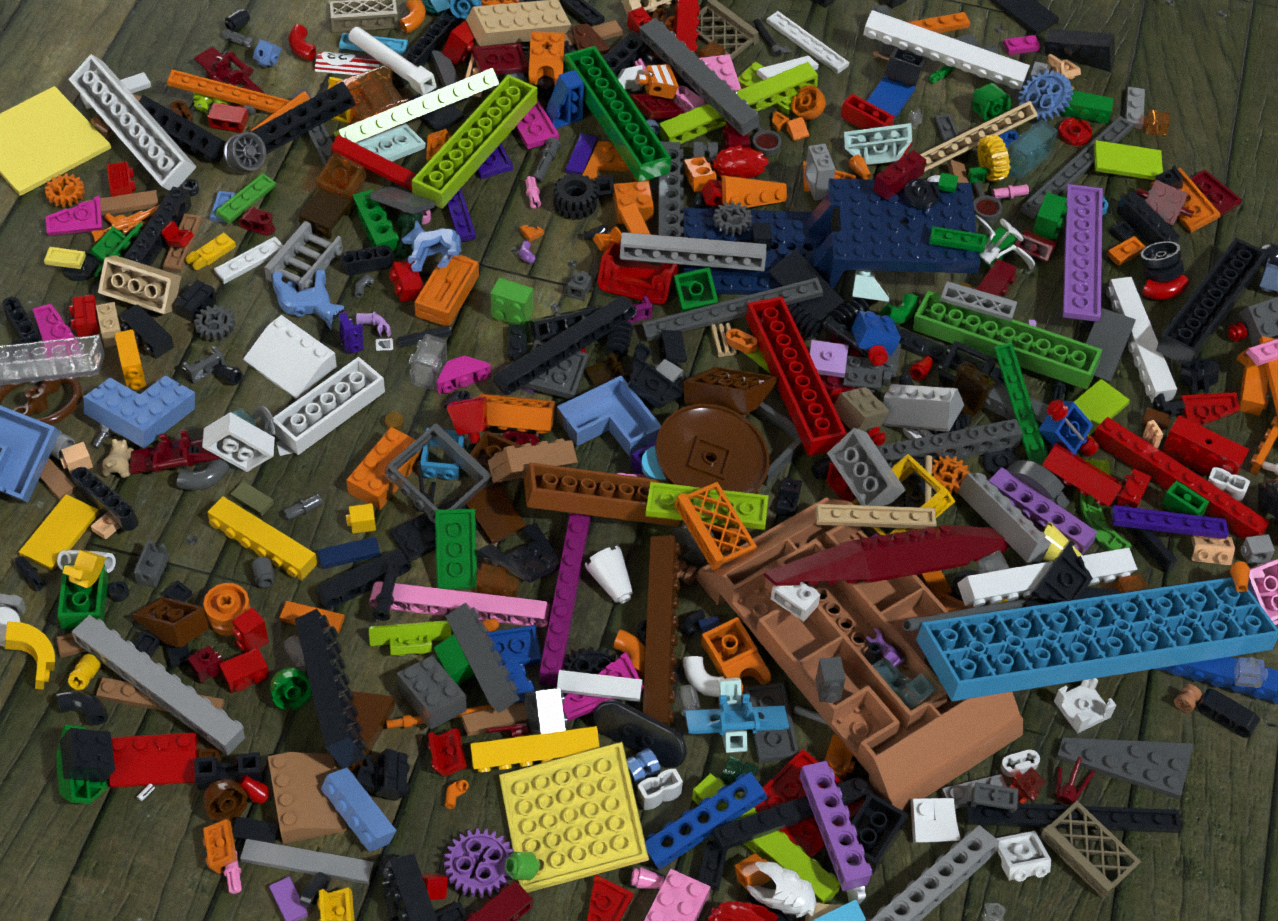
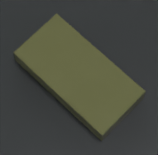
[230,481,274,517]

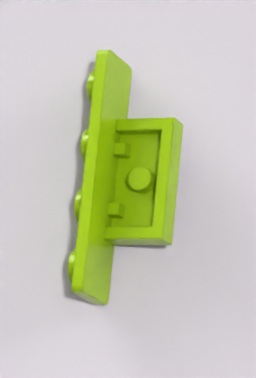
[369,620,452,656]

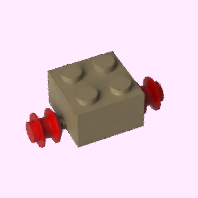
[829,387,890,446]

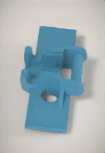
[685,694,789,735]

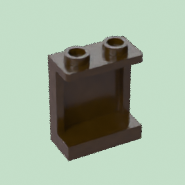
[298,188,353,240]
[950,362,996,421]

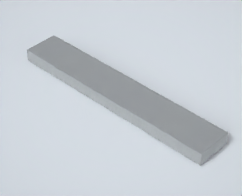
[240,839,374,885]

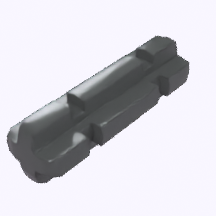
[222,29,254,48]

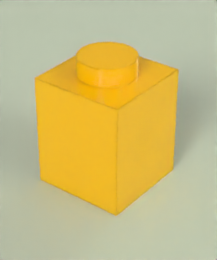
[346,503,376,534]

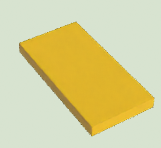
[19,494,100,571]

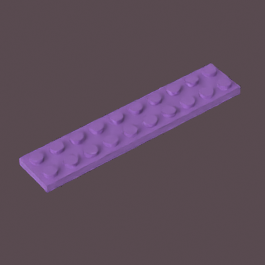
[1063,184,1103,322]

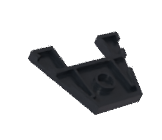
[628,341,689,409]
[477,523,561,583]

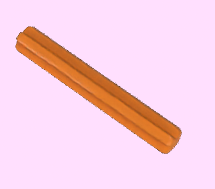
[250,91,310,132]

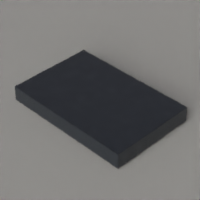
[406,88,464,132]

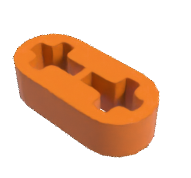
[726,329,757,354]

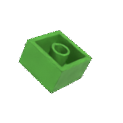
[491,278,533,325]

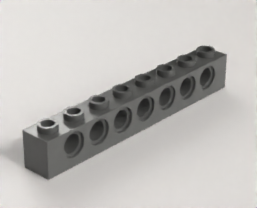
[658,141,684,237]
[876,419,1023,468]

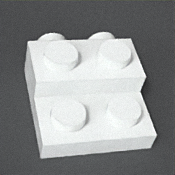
[996,831,1051,882]

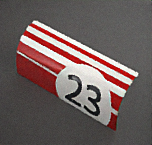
[315,51,380,77]

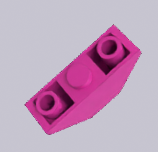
[437,356,491,395]

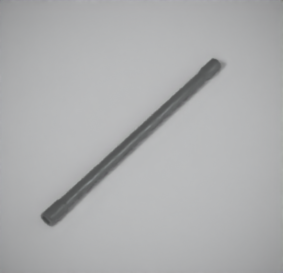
[902,596,1038,632]

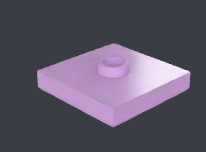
[810,340,848,378]

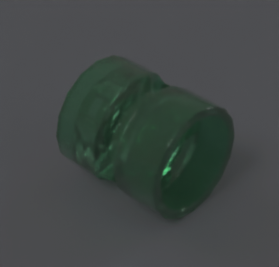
[721,755,758,785]

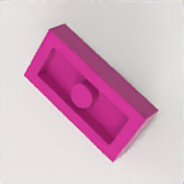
[1003,35,1041,55]

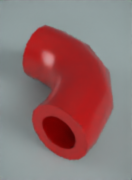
[288,24,316,61]
[1142,275,1189,300]

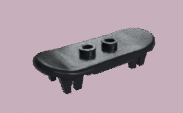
[593,700,687,768]

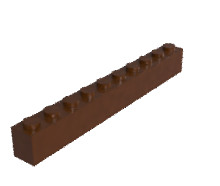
[643,535,681,728]

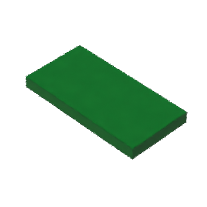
[435,509,477,590]

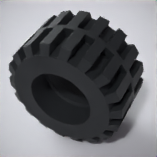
[553,173,597,220]

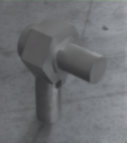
[92,424,122,449]

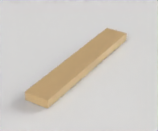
[815,504,937,529]

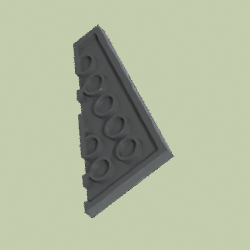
[1056,738,1194,799]

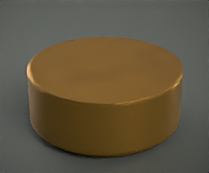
[385,412,404,430]

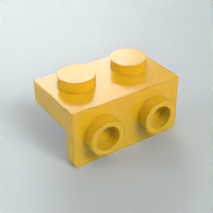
[317,887,355,921]

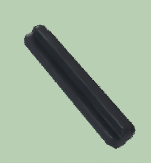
[397,325,452,348]

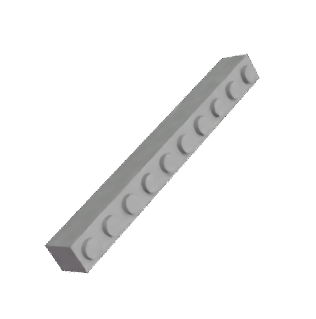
[72,615,245,756]

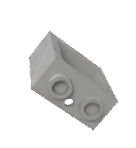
[804,144,836,201]

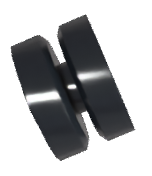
[1141,241,1184,282]

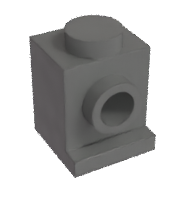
[567,271,592,302]

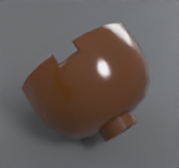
[203,779,248,823]

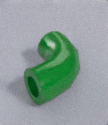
[880,294,919,325]

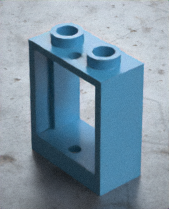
[420,428,465,480]

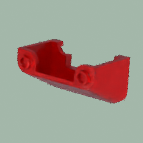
[598,241,680,304]

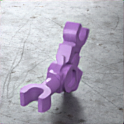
[866,628,905,667]

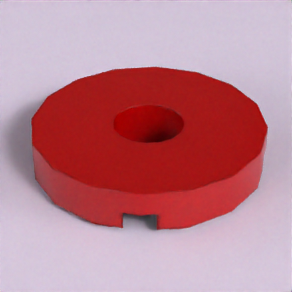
[1058,118,1092,146]

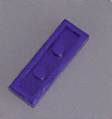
[566,133,597,175]

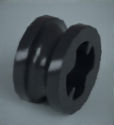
[182,179,199,196]

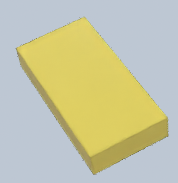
[44,247,86,269]

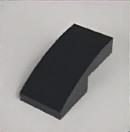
[776,477,802,517]

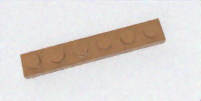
[96,677,225,712]

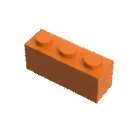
[1239,358,1270,416]

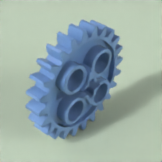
[1018,70,1074,122]

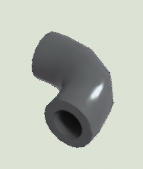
[177,459,229,491]

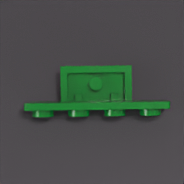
[90,222,143,278]

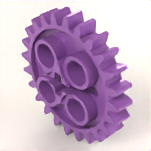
[444,829,514,898]

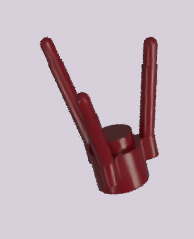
[485,722,529,738]
[1054,756,1095,805]

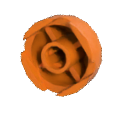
[791,85,826,120]

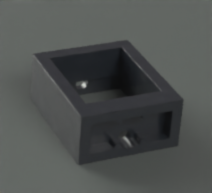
[938,341,997,383]

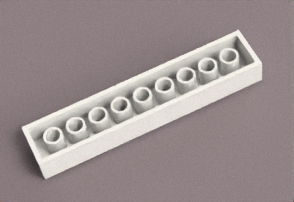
[69,54,196,191]

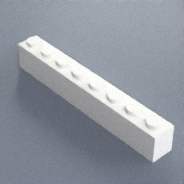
[1106,277,1177,403]

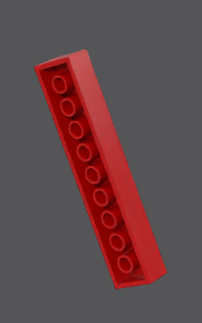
[746,296,847,456]

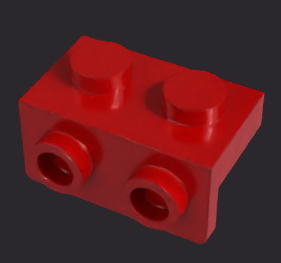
[428,728,467,777]

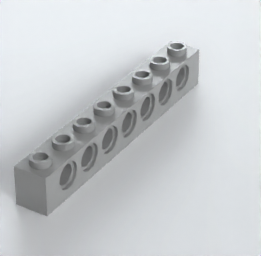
[866,825,999,921]

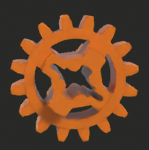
[45,173,85,207]
[932,455,970,494]

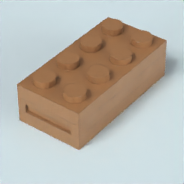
[488,439,578,483]

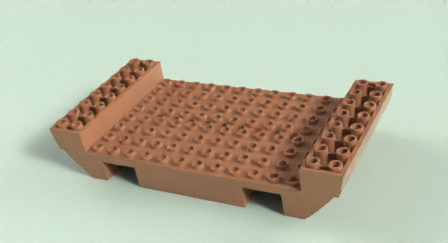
[695,497,1023,811]

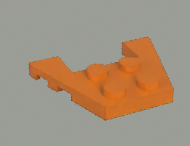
[583,141,649,182]

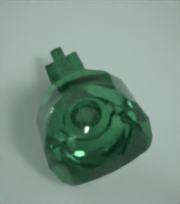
[396,212,423,259]

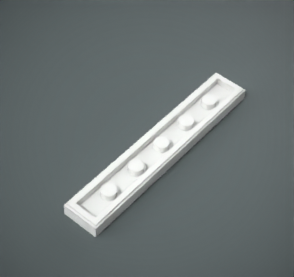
[766,11,849,74]

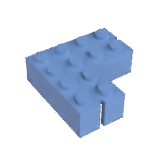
[84,375,195,448]
[557,376,661,457]
[0,405,60,503]

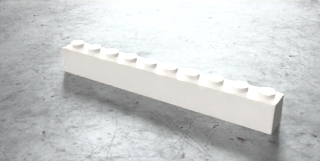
[863,10,1030,90]
[957,548,1137,607]

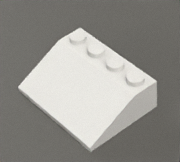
[243,315,337,400]

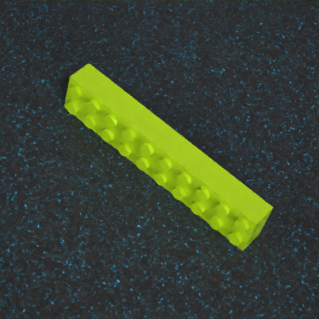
[412,74,537,209]

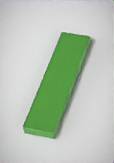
[215,173,276,224]

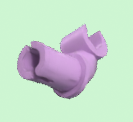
[356,311,391,338]

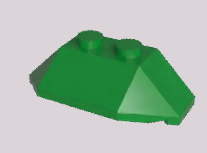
[56,725,107,805]

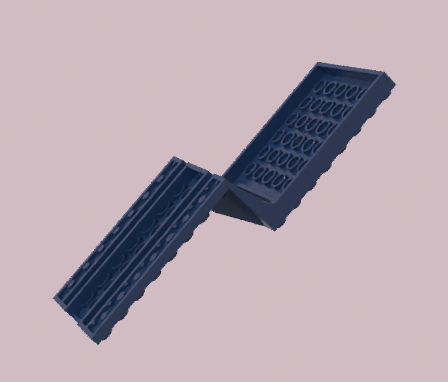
[683,178,980,295]

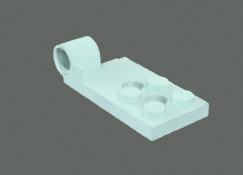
[341,123,426,172]

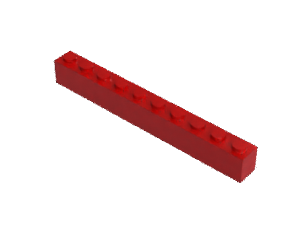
[1093,416,1270,541]

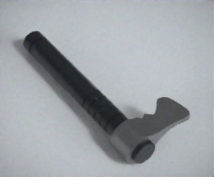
[753,19,792,56]

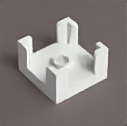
[1054,678,1116,734]

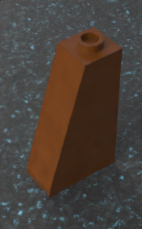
[339,691,395,771]

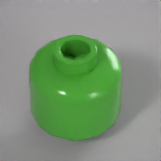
[505,851,540,880]

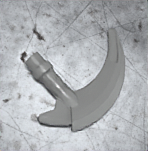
[252,406,276,436]

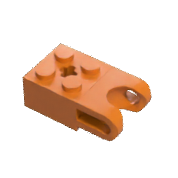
[529,32,565,86]
[701,617,771,696]

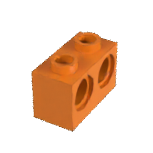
[684,156,716,192]

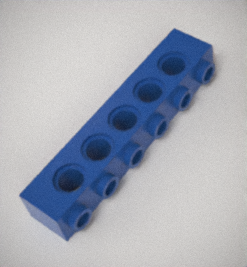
[645,772,767,870]

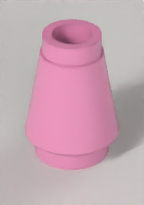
[630,867,664,889]

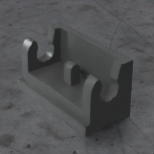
[182,346,225,384]
[134,540,170,588]
[971,782,1018,813]

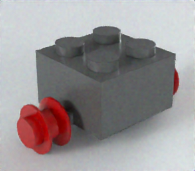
[1228,297,1278,346]

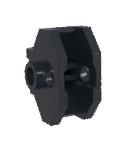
[1180,359,1219,394]

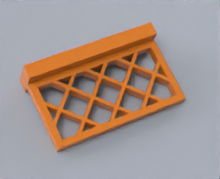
[674,482,757,571]

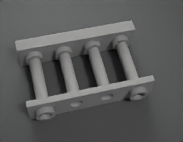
[264,221,343,291]

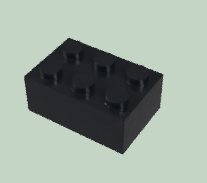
[840,792,908,875]

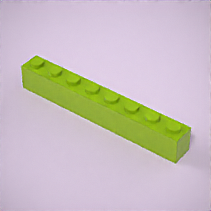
[692,773,840,904]

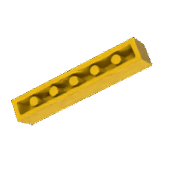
[207,496,317,581]
[470,726,600,773]

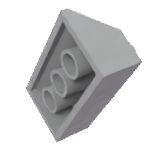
[882,384,964,432]
[827,428,905,506]

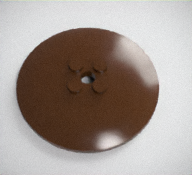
[655,404,770,494]

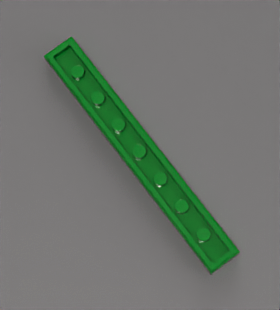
[994,342,1047,468]

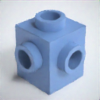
[253,39,282,68]

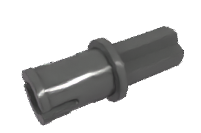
[284,493,323,520]

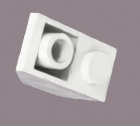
[617,65,644,91]

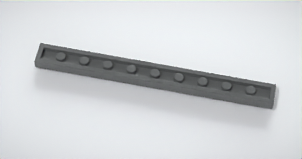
[1020,116,1134,219]
[642,277,823,342]

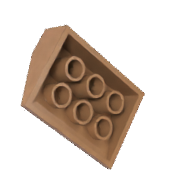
[268,752,348,844]

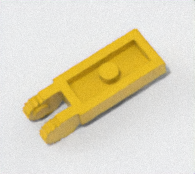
[185,233,236,270]

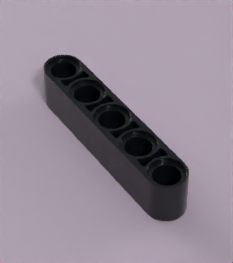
[71,467,139,531]
[315,549,412,610]

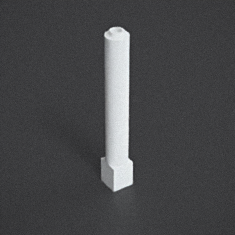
[349,27,437,96]

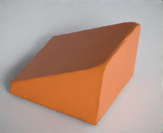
[786,117,809,141]

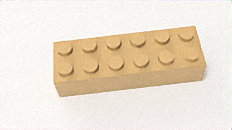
[466,0,571,46]

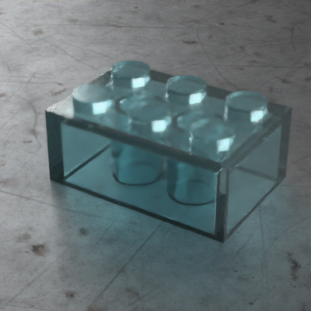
[1007,120,1058,180]

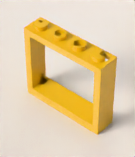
[851,454,955,535]

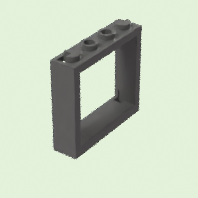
[737,402,804,486]
[384,423,492,523]

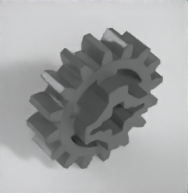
[713,201,752,236]
[194,305,236,341]

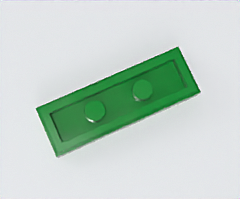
[929,226,986,253]

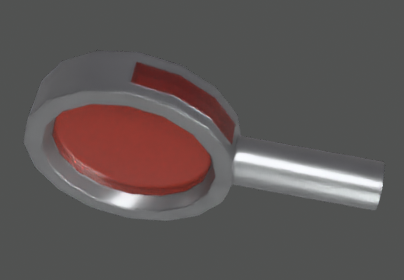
[752,123,782,155]
[973,181,1002,222]

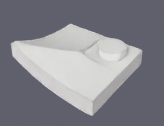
[910,798,960,843]

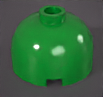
[270,667,311,710]

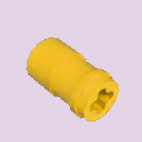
[68,654,101,690]

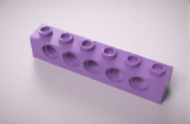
[989,468,1097,555]
[799,761,872,891]

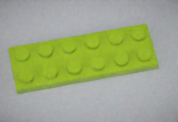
[646,482,769,530]

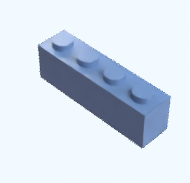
[320,767,397,852]

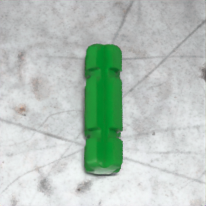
[928,64,954,84]

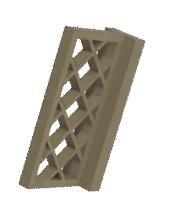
[330,0,398,32]
[696,0,759,60]
[1040,801,1141,899]

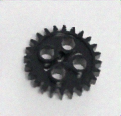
[562,646,618,695]

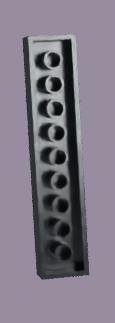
[1156,238,1268,367]

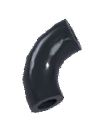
[56,690,108,725]

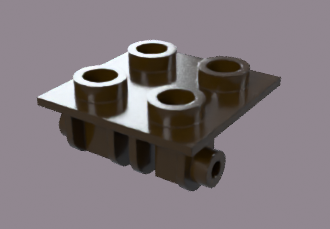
[585,352,630,388]

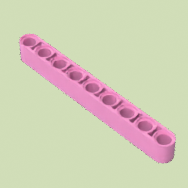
[369,582,551,627]

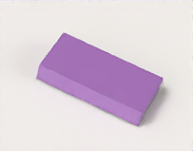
[269,876,308,921]

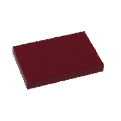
[471,43,529,75]
[629,94,685,119]
[1190,169,1242,217]

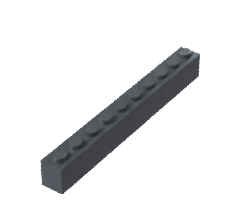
[640,18,759,136]

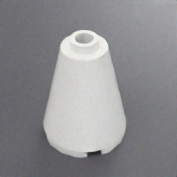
[585,546,633,604]

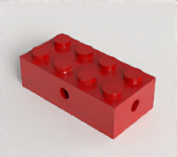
[1162,415,1249,476]

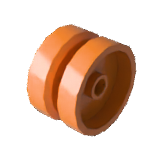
[203,583,250,636]

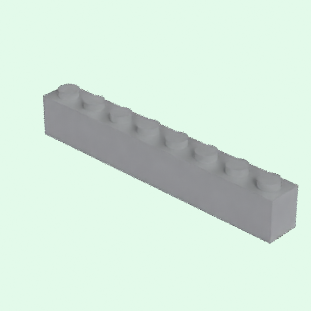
[620,232,766,271]

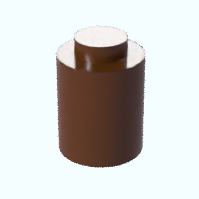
[1141,407,1171,432]

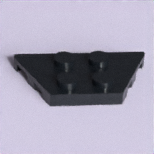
[1031,540,1093,603]

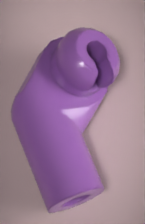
[519,241,536,264]

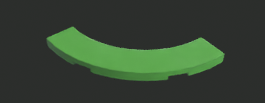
[1080,493,1131,551]

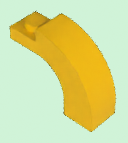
[5,621,55,690]

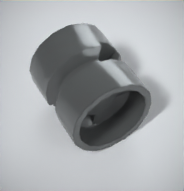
[692,141,718,164]

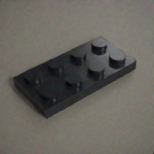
[390,497,478,562]

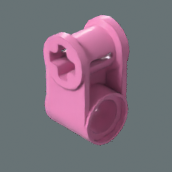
[673,86,705,113]

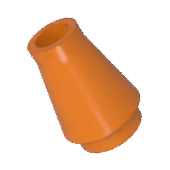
[848,154,872,180]
[1230,561,1250,592]

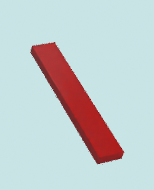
[330,134,417,191]

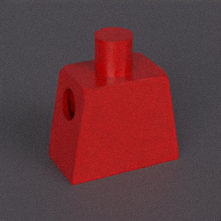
[447,396,488,444]

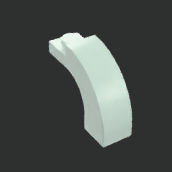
[719,678,747,753]

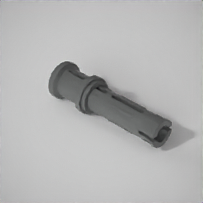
[532,138,561,184]

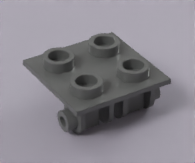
[843,356,883,395]

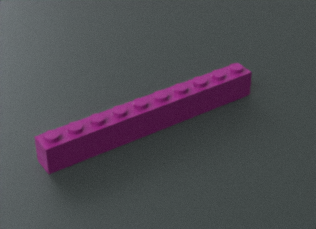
[540,513,591,687]

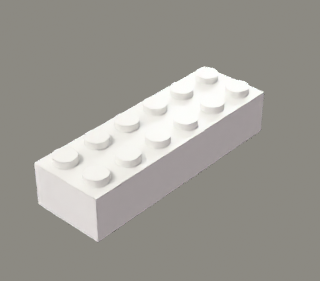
[273,357,385,455]

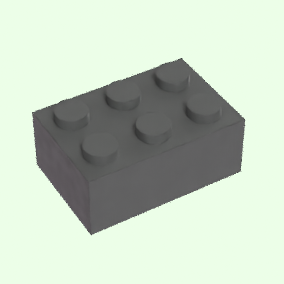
[397,656,466,729]

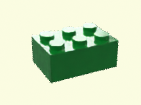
[57,563,109,629]

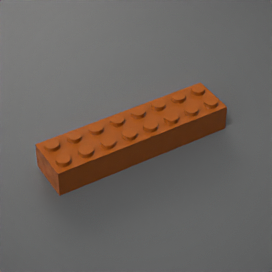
[524,462,681,527]

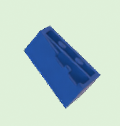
[545,70,584,129]

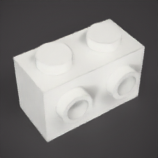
[770,582,820,622]

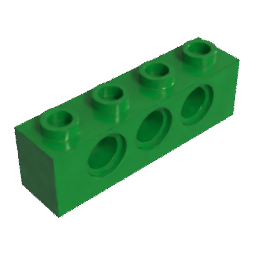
[352,189,399,252]

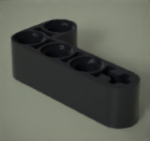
[2,296,45,366]

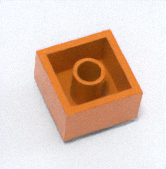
[613,181,654,224]

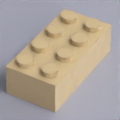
[98,255,181,314]

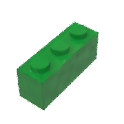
[1059,90,1114,124]

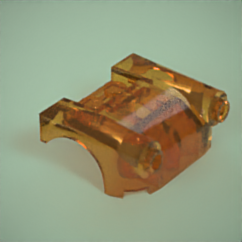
[336,65,412,126]

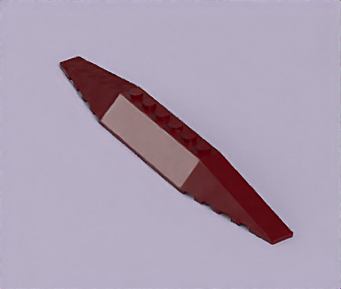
[764,525,1012,586]

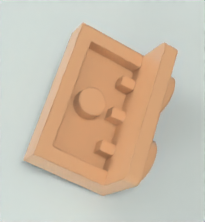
[1047,54,1081,79]

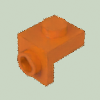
[593,227,622,251]

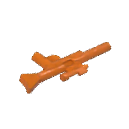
[91,205,160,245]

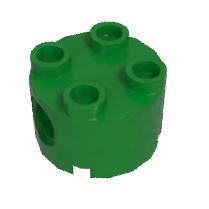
[972,82,1011,122]

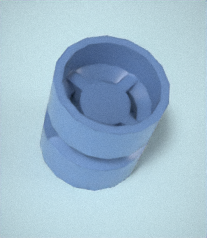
[627,748,661,786]

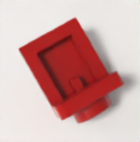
[161,221,194,247]

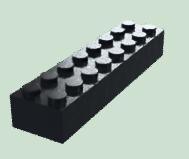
[295,609,367,769]

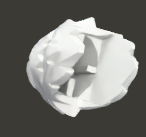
[747,862,817,917]

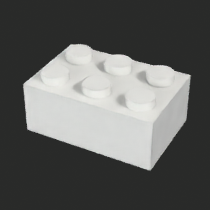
[202,412,275,472]

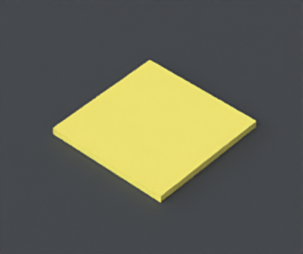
[0,86,111,196]
[499,742,649,893]

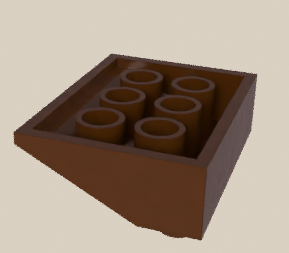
[684,366,778,415]

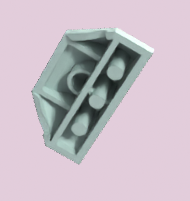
[844,123,912,165]

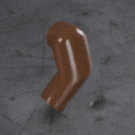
[91,115,111,135]

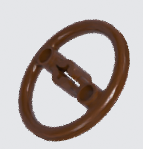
[0,370,82,425]

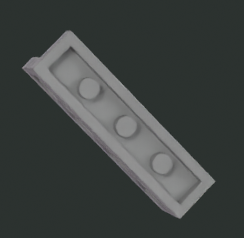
[940,281,1017,321]

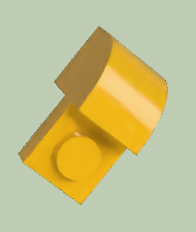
[62,550,106,588]

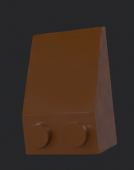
[132,597,209,647]

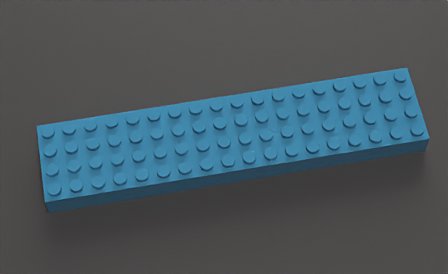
[916,577,1278,701]

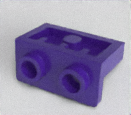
[339,312,363,354]

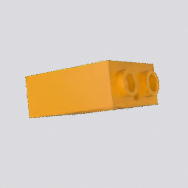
[114,329,146,390]

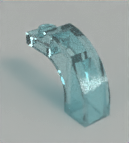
[872,657,936,708]

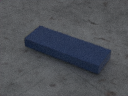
[318,537,381,569]

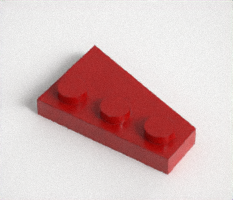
[1180,392,1240,426]
[587,875,634,921]

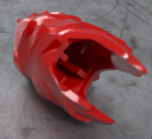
[713,145,769,179]
[708,901,778,921]

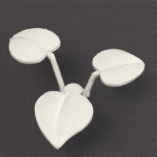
[975,215,1035,271]

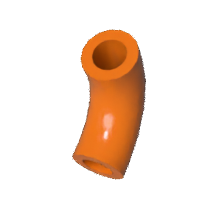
[399,0,426,34]
[614,629,646,680]

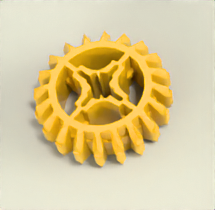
[977,135,1010,182]

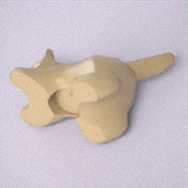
[102,439,134,478]

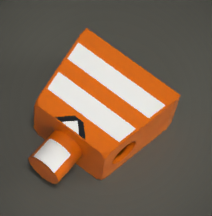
[636,64,679,99]

